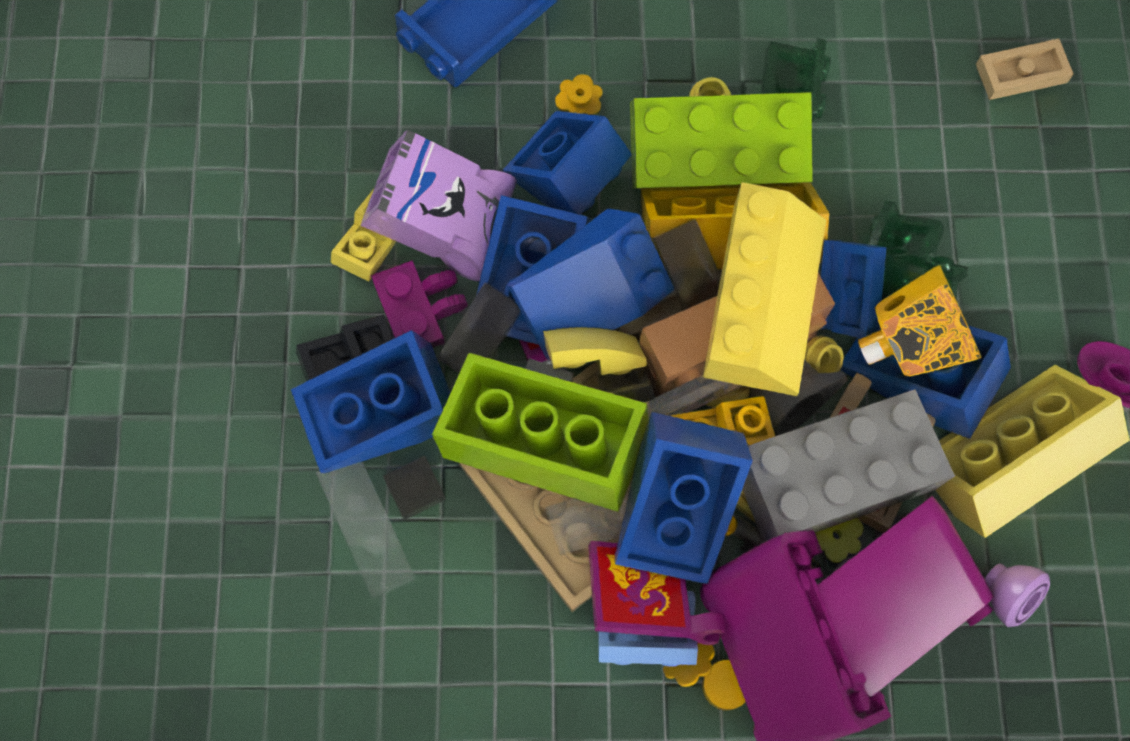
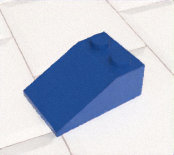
[469,195,592,345]
[507,208,675,360]
[841,298,1011,439]
[291,330,450,473]
[615,412,753,584]

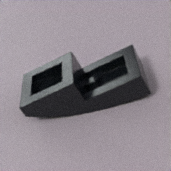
[296,314,393,382]

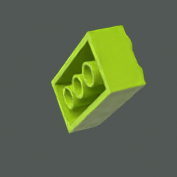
[630,92,813,189]
[432,353,649,512]

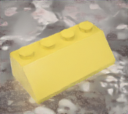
[703,182,826,396]
[936,365,1129,538]

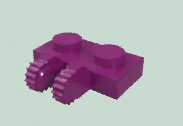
[371,261,468,348]

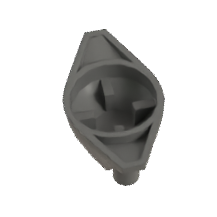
[749,359,848,436]

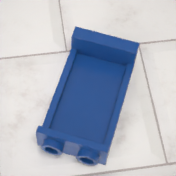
[395,0,558,88]

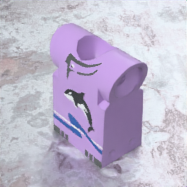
[360,129,517,281]

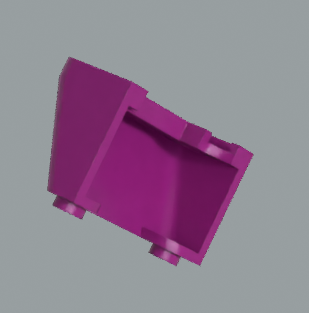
[817,496,994,698]
[700,530,891,741]

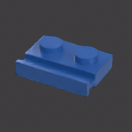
[820,240,887,338]

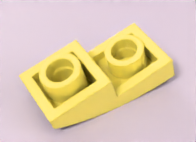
[331,189,396,282]
[543,327,647,375]

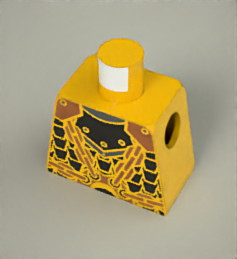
[858,265,981,377]

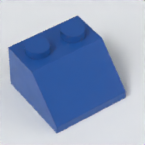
[502,111,632,215]

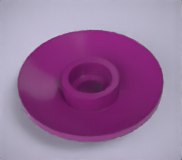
[1077,341,1130,408]

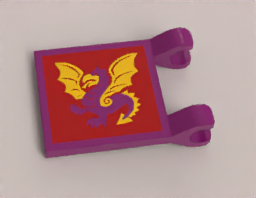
[588,541,727,645]

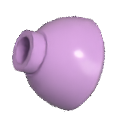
[985,563,1050,627]

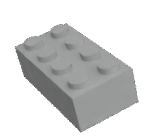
[742,389,955,542]

